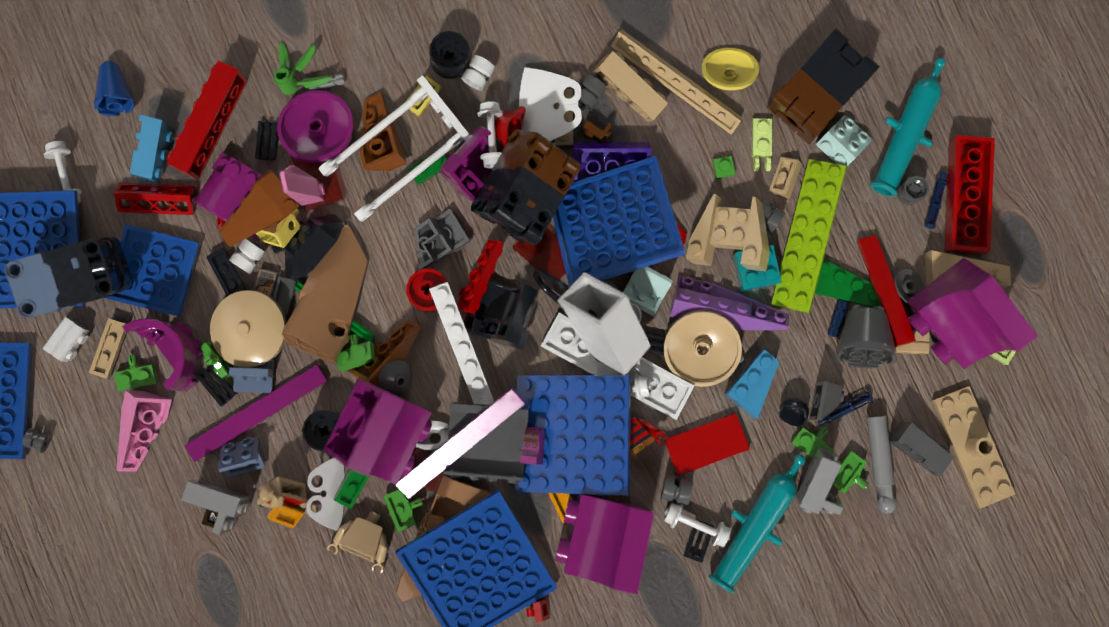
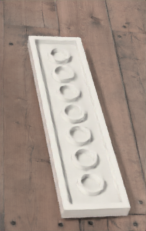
[541,313,694,420]

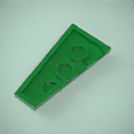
[815,260,880,307]

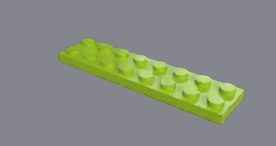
[771,159,847,314]

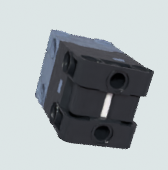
[5,237,133,318]

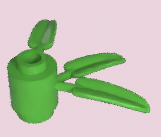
[274,42,331,95]

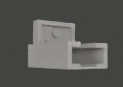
[796,447,843,515]
[181,480,251,534]

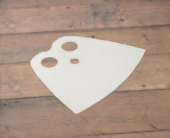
[519,67,582,141]

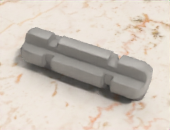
[309,73,345,91]

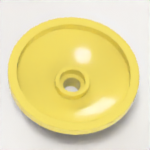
[702,48,759,91]

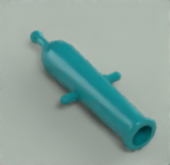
[869,57,946,197]
[708,454,806,594]

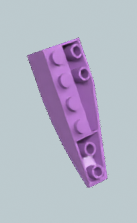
[670,275,789,330]

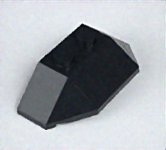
[285,214,345,282]

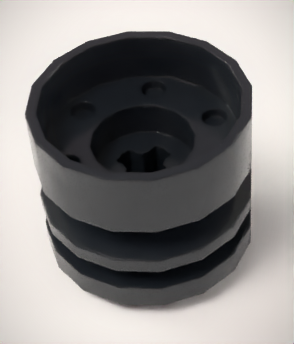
[429,31,469,79]
[302,410,339,452]

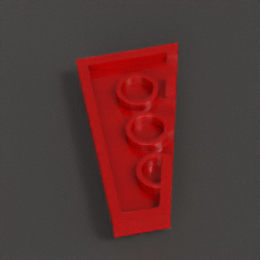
[457,240,504,314]

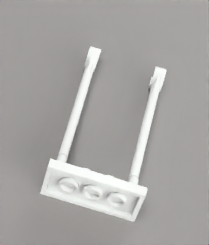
[318,75,470,222]

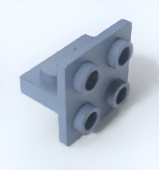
[229,359,274,393]
[218,436,265,477]

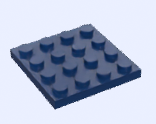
[105,224,201,317]

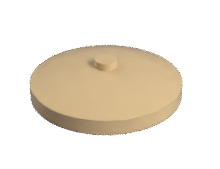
[210,290,287,368]
[664,310,742,387]

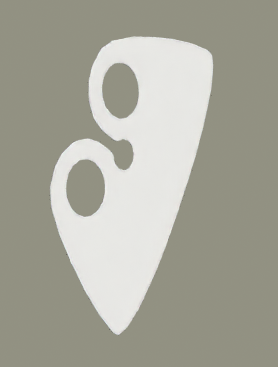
[306,458,345,530]

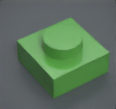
[712,156,736,179]

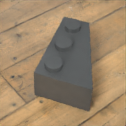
[889,422,954,476]

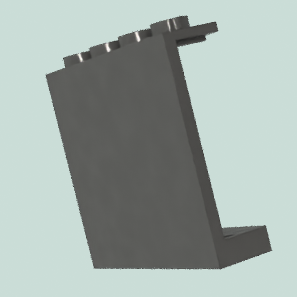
[444,402,529,483]

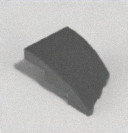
[414,208,472,270]

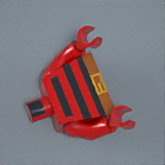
[630,417,668,457]

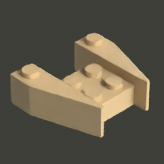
[686,194,770,271]

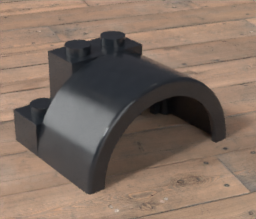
[464,279,538,350]

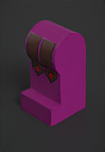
[519,427,545,465]

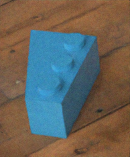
[130,114,174,183]
[724,349,779,419]

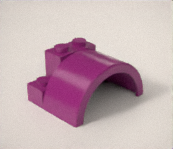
[439,127,499,202]
[194,153,262,241]
[122,318,203,392]

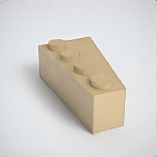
[590,51,668,122]
[924,250,1011,288]

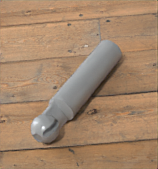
[867,416,897,514]

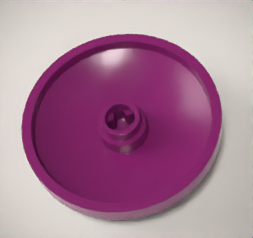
[277,90,354,163]

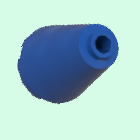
[94,61,134,116]

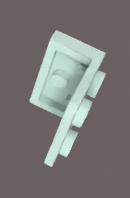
[816,115,872,166]
[623,266,673,316]

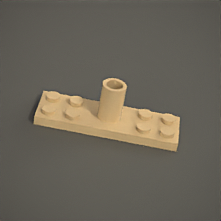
[932,386,1015,509]

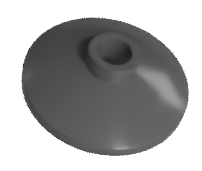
[895,268,925,303]
[378,360,412,396]

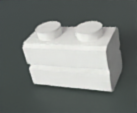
[43,317,90,362]

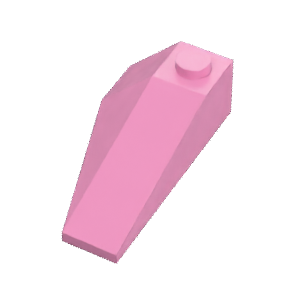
[280,165,325,206]
[117,390,172,472]

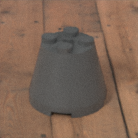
[836,305,897,368]

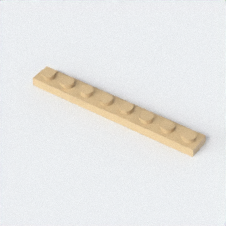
[611,30,743,135]

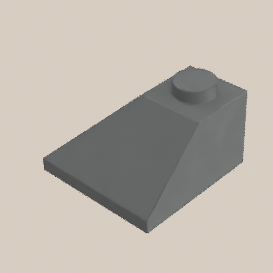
[809,381,844,421]

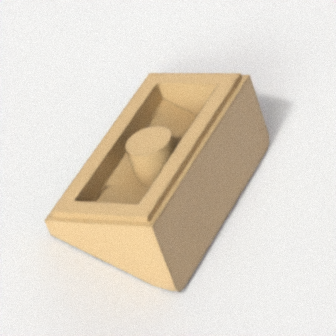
[769,156,802,199]

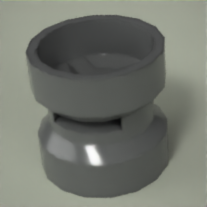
[22,428,51,453]

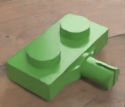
[337,334,375,372]
[200,342,233,378]
[114,354,158,391]
[791,426,835,458]
[832,451,869,494]
[383,489,423,532]

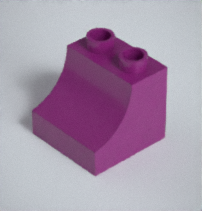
[907,258,1039,369]
[323,378,432,485]
[555,494,654,595]

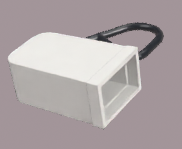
[532,268,651,375]

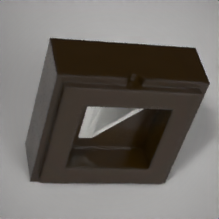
[201,509,218,528]

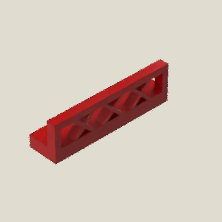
[114,183,196,215]

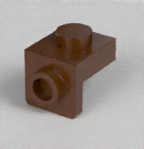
[583,120,613,143]

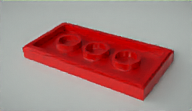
[664,413,750,476]

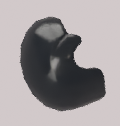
[779,398,809,427]

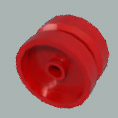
[406,269,449,313]

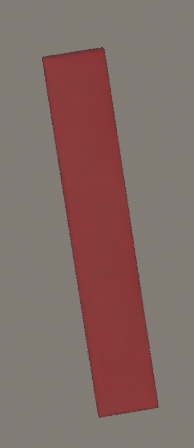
[857,235,916,347]

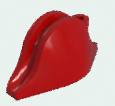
[494,106,526,149]

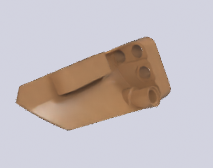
[281,224,368,363]
[395,475,493,602]

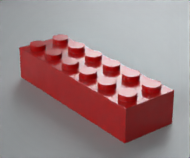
[167,60,248,181]
[944,135,995,255]

